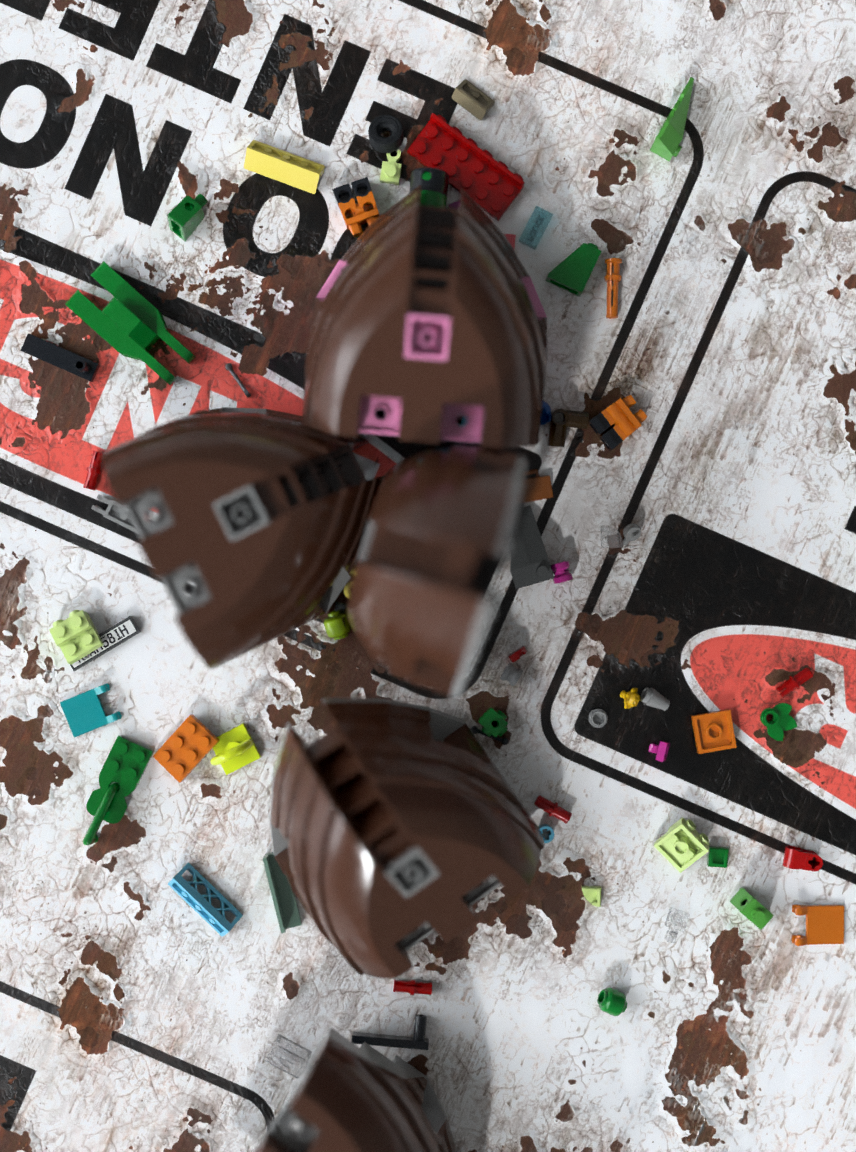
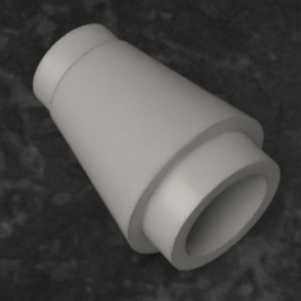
[640,687,670,711]

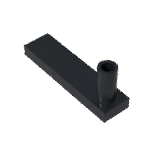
[21,333,100,382]
[351,1014,429,1050]

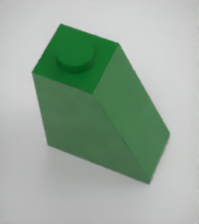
[546,243,601,297]

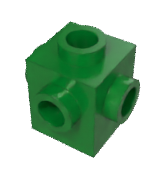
[478,707,508,738]

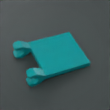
[60,683,122,738]

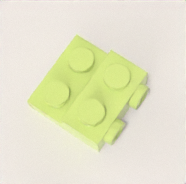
[49,610,104,665]
[654,817,710,873]

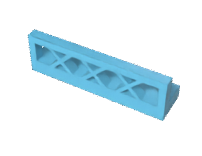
[168,862,243,937]

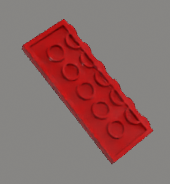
[407,113,525,221]

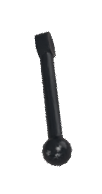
[471,726,509,745]

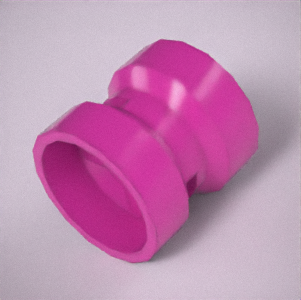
[551,561,573,584]

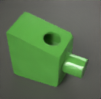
[730,887,774,930]

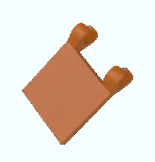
[792,905,844,946]

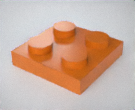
[691,709,737,754]

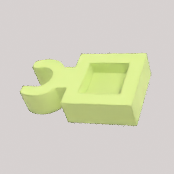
[380,150,402,185]

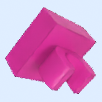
[648,741,670,762]

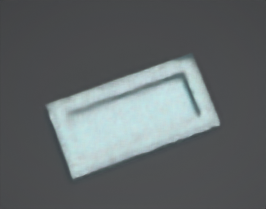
[519,206,553,250]

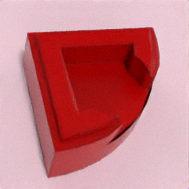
[508,646,527,663]

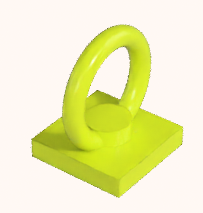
[210,723,261,775]

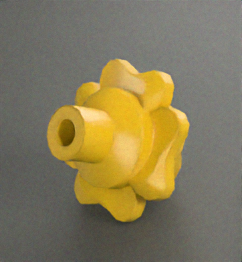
[620,688,640,709]

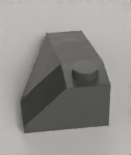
[510,505,554,589]

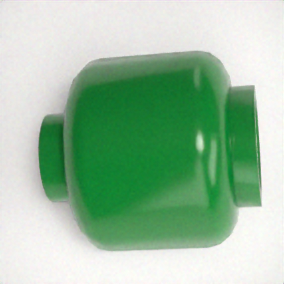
[597,987,627,1016]

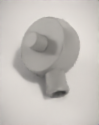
[622,523,641,546]

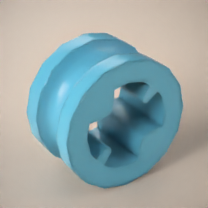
[539,824,554,843]

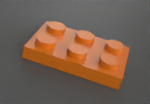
[153,714,220,783]

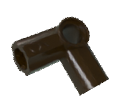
[547,409,589,447]

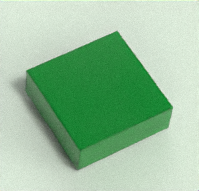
[707,846,729,868]

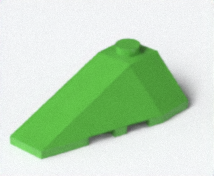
[650,77,694,161]

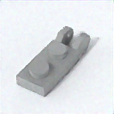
[91,494,138,534]

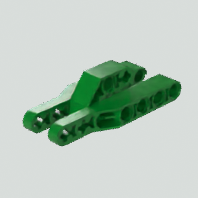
[65,261,196,385]

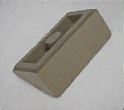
[452,79,495,121]

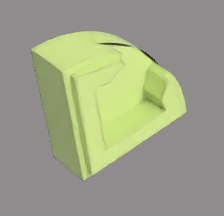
[582,886,601,907]

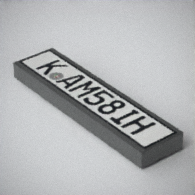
[70,616,141,671]

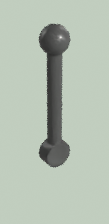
[225,363,251,397]

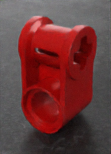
[783,846,823,872]

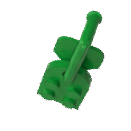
[83,736,154,846]

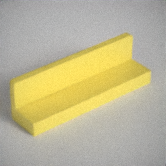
[244,140,325,194]

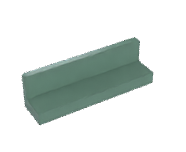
[263,852,302,934]

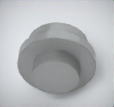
[588,708,608,728]

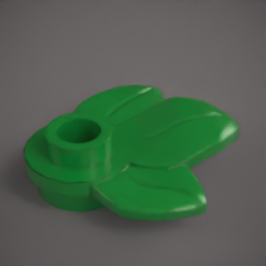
[760,703,797,741]

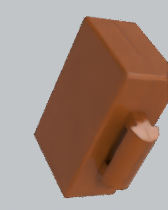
[519,469,553,503]

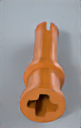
[604,258,622,319]

